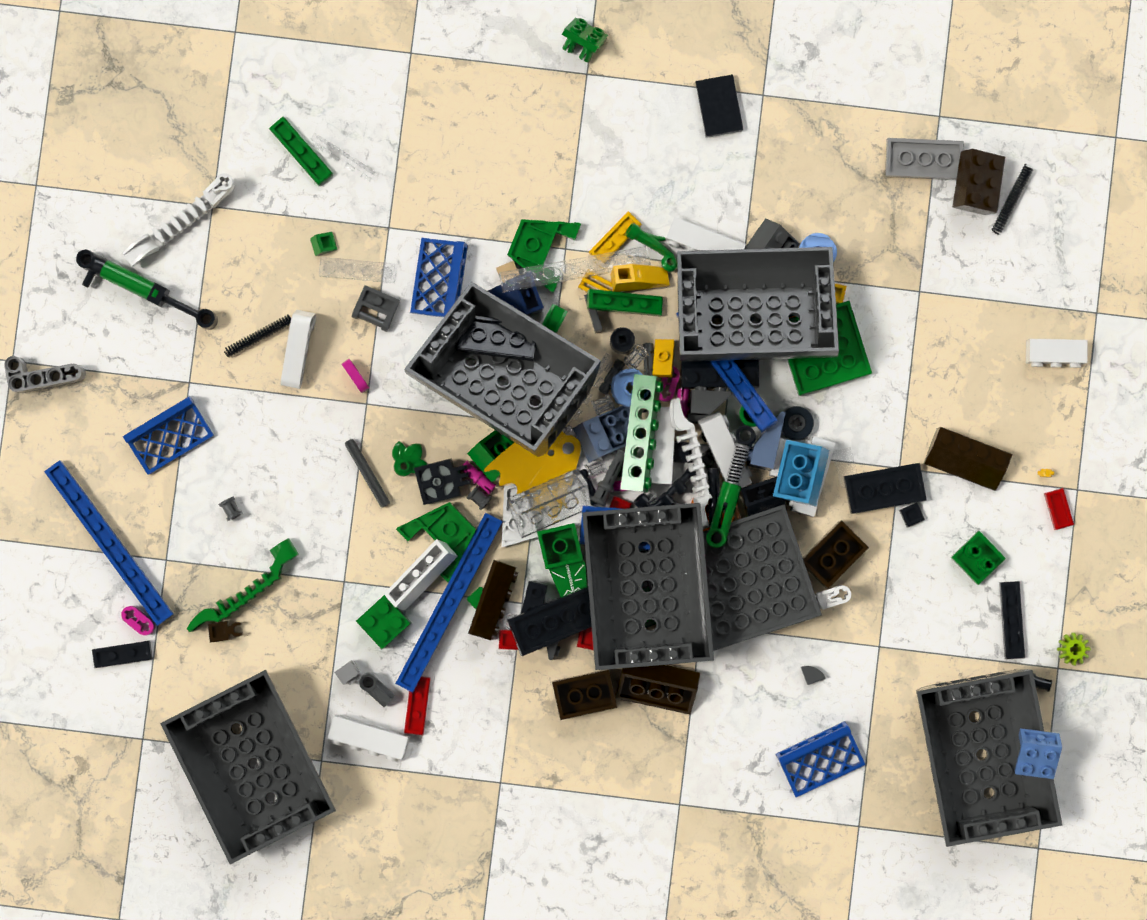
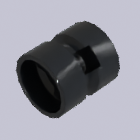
[610,327,635,355]

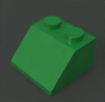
[467,430,514,482]

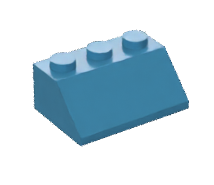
[773,440,830,507]

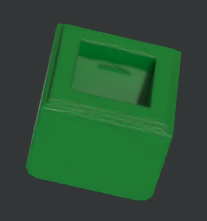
[310,232,337,256]
[467,587,483,609]

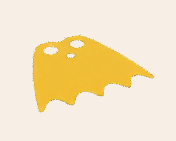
[484,431,581,522]

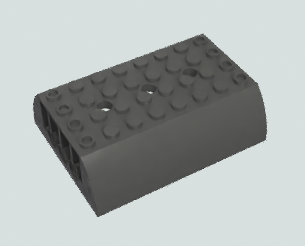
[677,247,839,362]
[404,281,601,457]
[582,503,714,670]
[916,669,1063,847]
[160,670,336,864]

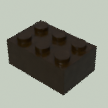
[952,149,1005,215]
[803,520,869,589]
[552,669,617,720]

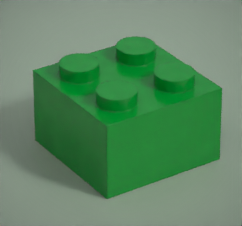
[537,523,583,569]
[356,595,412,649]

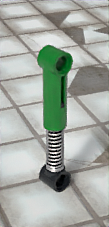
[706,425,756,548]

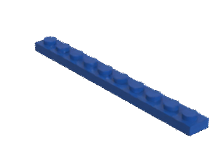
[44,460,174,626]
[395,513,503,693]

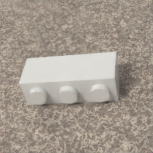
[1026,339,1088,368]

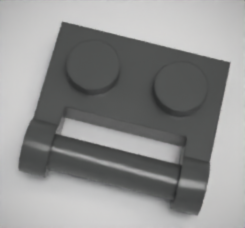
[351,285,400,332]

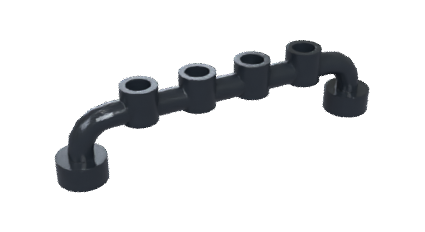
[633,432,714,508]

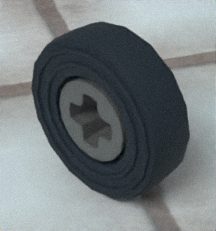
[781,406,814,440]

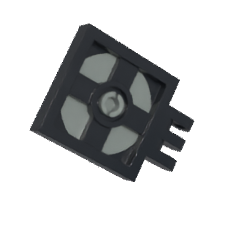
[414,458,471,505]

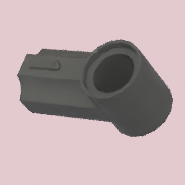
[359,673,395,707]

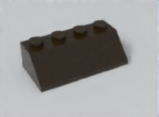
[923,427,1013,491]
[468,560,519,641]
[615,665,700,715]

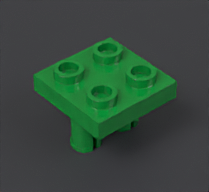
[562,17,608,62]
[950,531,1006,585]

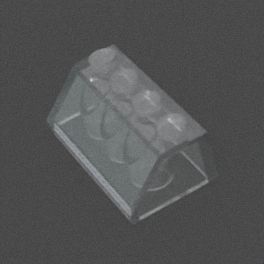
[508,469,590,538]

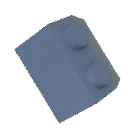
[745,412,786,471]

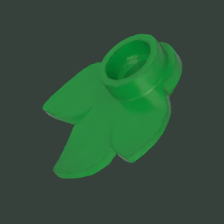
[392,441,427,477]

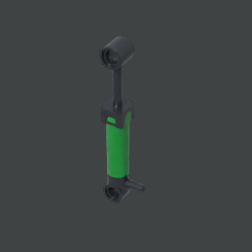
[76,249,218,330]

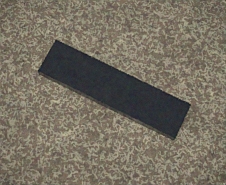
[999,581,1025,659]

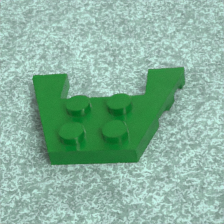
[507,219,581,293]
[396,502,477,583]

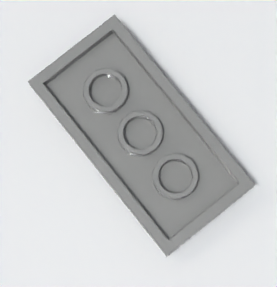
[885,138,964,180]

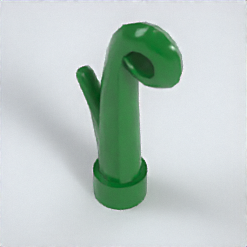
[625,223,677,272]

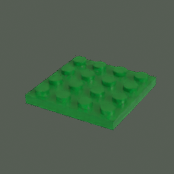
[787,300,872,396]

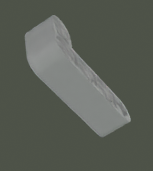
[4,356,86,393]

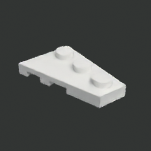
[502,484,538,547]

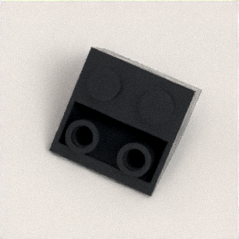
[740,476,787,516]

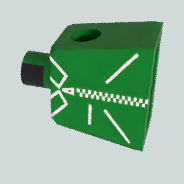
[549,560,587,597]

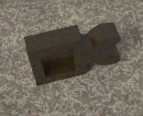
[208,621,243,643]

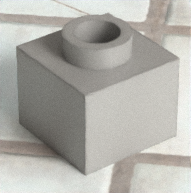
[334,660,361,685]

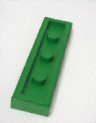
[269,117,333,186]
[587,289,663,317]

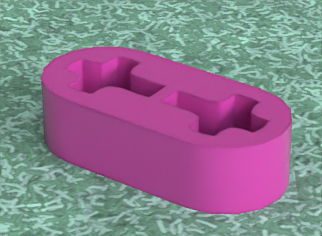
[342,359,369,393]
[659,366,680,402]
[121,606,155,635]

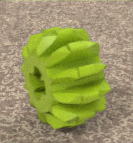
[1057,633,1091,666]

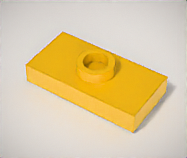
[652,339,675,377]

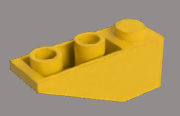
[610,264,670,292]

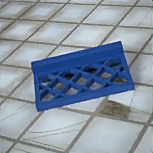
[410,238,468,317]
[122,396,214,475]
[775,721,866,797]

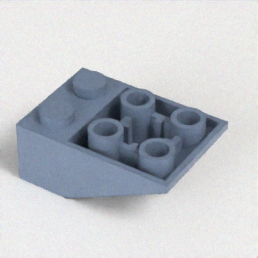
[573,406,644,463]

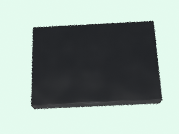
[695,74,743,138]

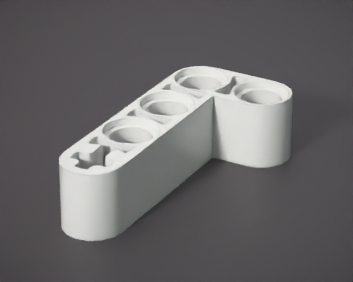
[281,310,316,389]

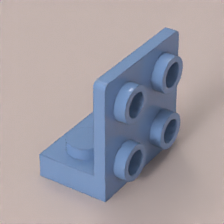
[1015,728,1062,779]

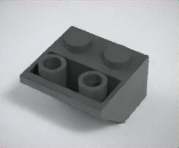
[745,218,800,249]
[689,387,731,415]

